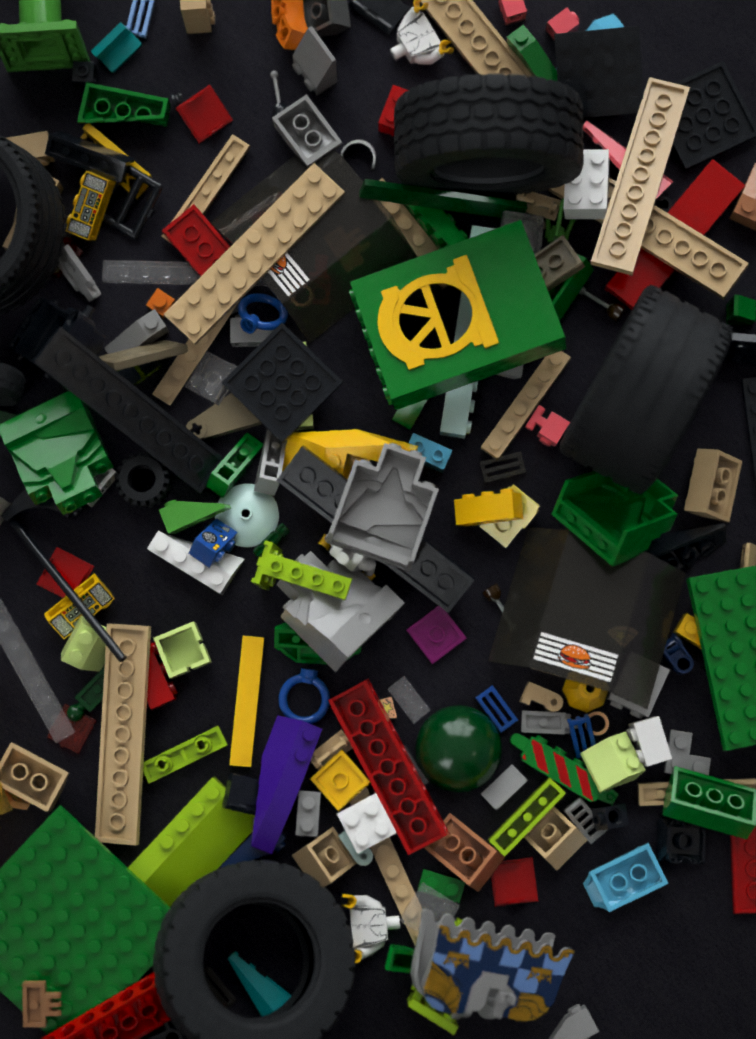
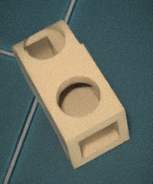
[519,682,563,712]

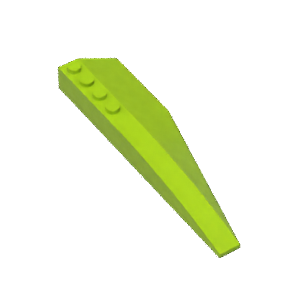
[128,777,255,907]

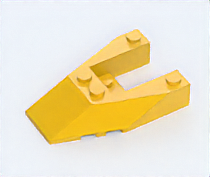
[282,429,418,479]

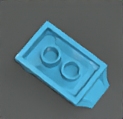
[583,843,668,912]

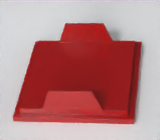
[176,85,233,143]
[37,547,94,598]
[491,857,538,906]

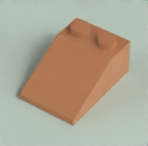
[729,162,756,231]
[424,813,505,892]

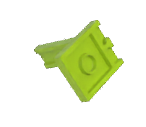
[251,540,353,600]
[407,917,462,1035]

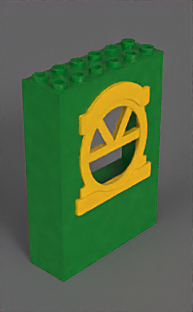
[348,220,566,410]

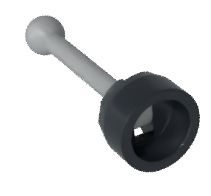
[270,71,287,117]

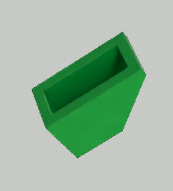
[726,294,756,326]
[385,944,415,973]

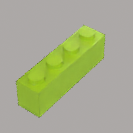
[488,777,566,857]

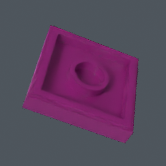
[406,606,466,664]

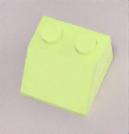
[61,616,107,672]
[580,731,646,792]

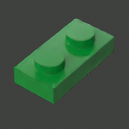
[417,869,465,903]

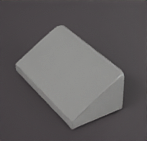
[481,764,528,810]

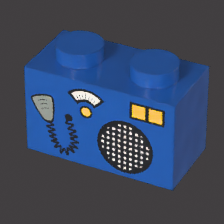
[188,518,238,568]

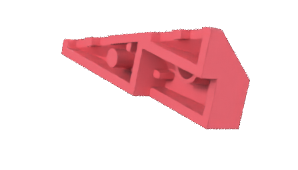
[583,121,674,199]

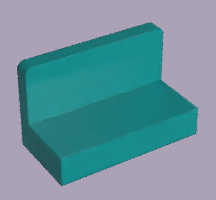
[91,22,142,73]

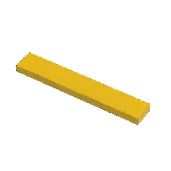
[229,636,265,767]

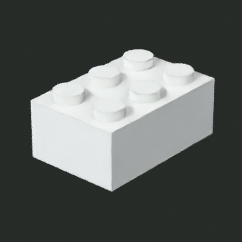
[564,149,610,219]

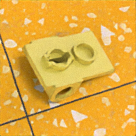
[479,484,540,548]

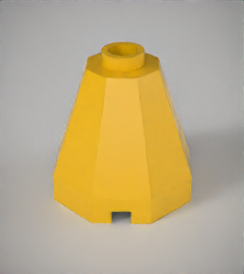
[562,669,609,713]

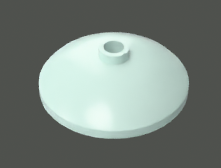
[215,484,279,547]

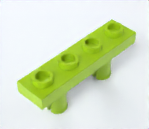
[143,726,228,784]

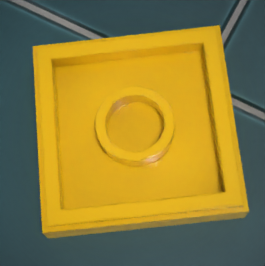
[310,749,371,812]

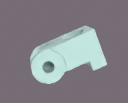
[338,830,373,866]

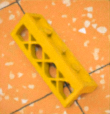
[80,123,152,199]

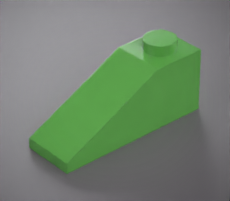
[159,499,232,534]

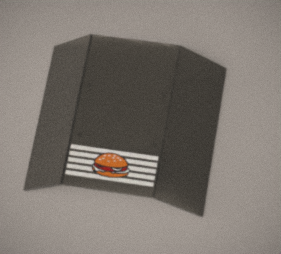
[210,150,417,343]
[488,527,686,709]

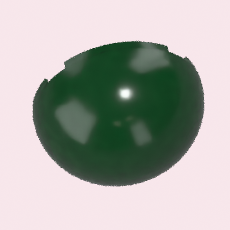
[415,705,502,792]

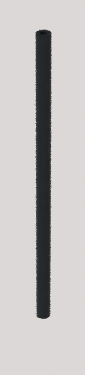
[10,519,127,662]

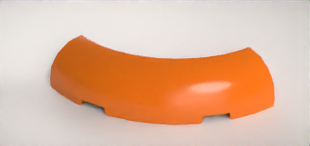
[271,0,308,50]

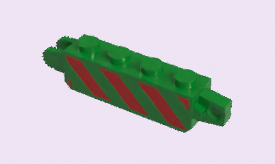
[510,733,618,805]

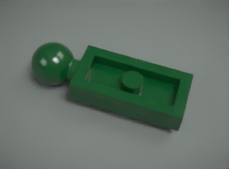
[67,667,104,722]

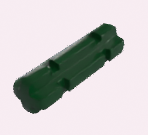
[253,523,290,558]

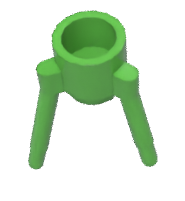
[545,198,576,244]

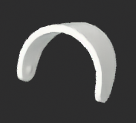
[339,140,376,169]

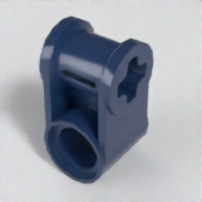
[656,633,694,675]

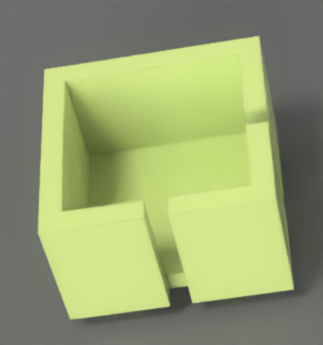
[153,621,212,679]

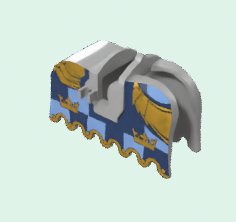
[411,909,574,1021]

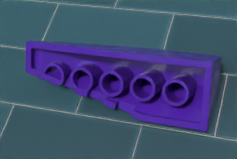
[251,715,322,854]

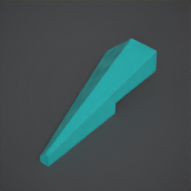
[228,951,291,1016]

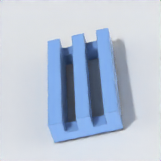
[127,0,155,38]

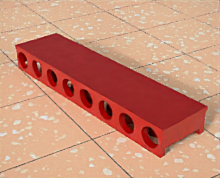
[604,159,745,310]
[328,678,450,855]
[41,972,171,1039]

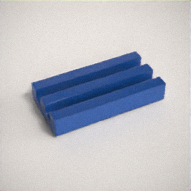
[475,685,518,733]
[567,713,596,759]

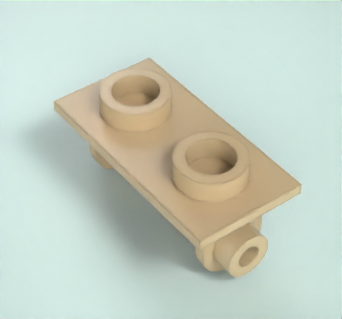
[516,192,561,221]
[311,729,352,771]

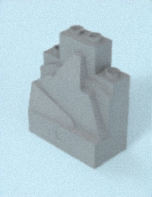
[327,443,439,572]
[277,551,404,672]

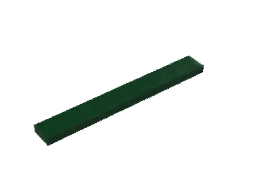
[359,179,528,220]

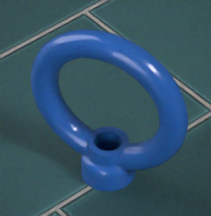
[238,293,288,334]
[278,668,330,724]

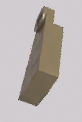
[186,393,262,440]

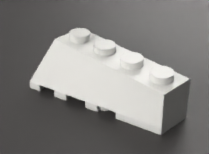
[147,530,245,595]

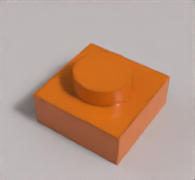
[146,288,176,318]

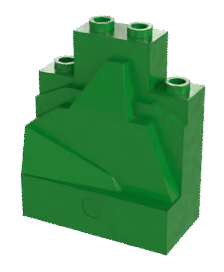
[0,391,114,515]
[551,471,678,566]

